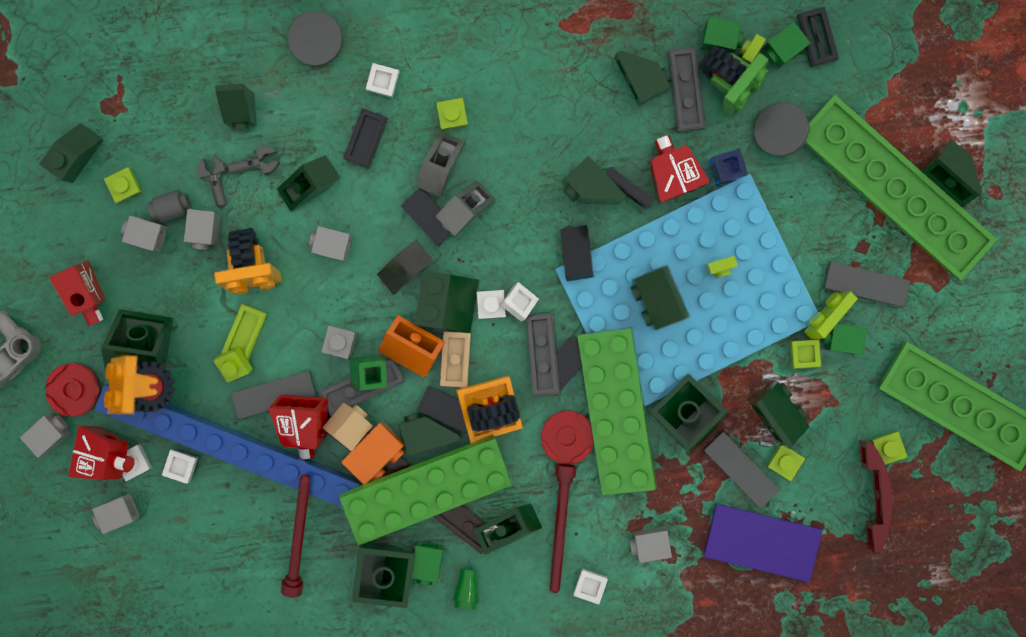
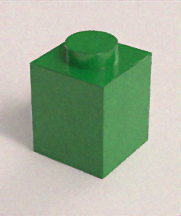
[700,16,744,54]
[763,22,811,69]
[822,324,867,355]
[350,355,387,391]
[411,541,444,585]

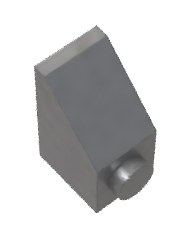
[415,132,465,197]
[435,180,496,236]

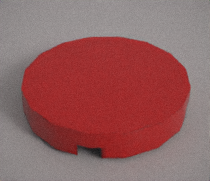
[45,363,101,417]
[541,410,594,464]

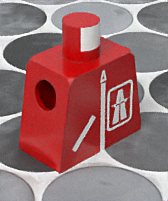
[649,135,710,204]
[49,260,105,326]
[269,395,328,459]
[68,426,134,480]

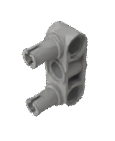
[0,311,42,389]

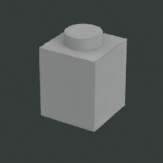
[184,209,221,250]
[121,216,168,252]
[309,226,353,262]
[322,325,359,359]
[20,414,71,458]
[92,493,141,534]
[629,526,672,563]

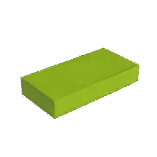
[221,303,268,362]

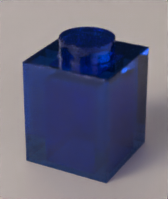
[709,149,748,186]

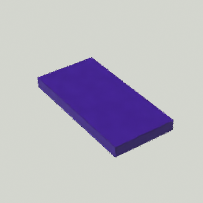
[703,503,823,583]

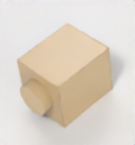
[322,402,373,451]

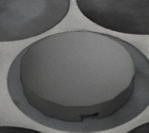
[288,11,343,67]
[754,102,810,157]

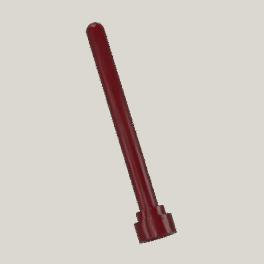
[549,463,577,594]
[281,474,311,598]

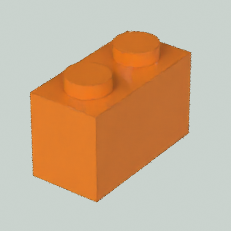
[378,315,445,378]
[341,421,405,484]

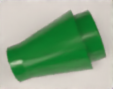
[452,569,479,610]

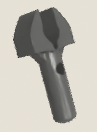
[228,146,280,175]
[197,156,227,208]

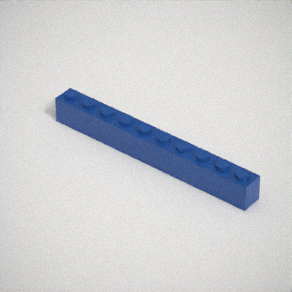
[95,384,363,507]

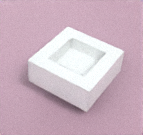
[366,63,400,98]
[501,282,539,322]
[477,290,506,319]
[123,444,153,481]
[162,449,198,484]
[573,568,608,604]

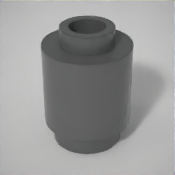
[147,189,191,223]

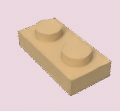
[440,331,471,387]

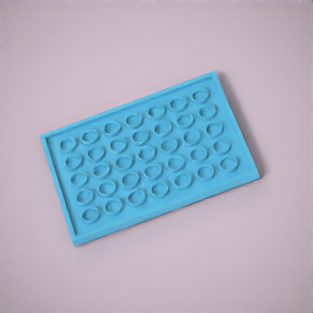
[555,174,818,406]

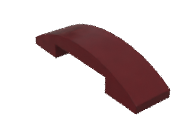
[859,440,893,552]

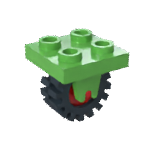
[699,46,769,117]

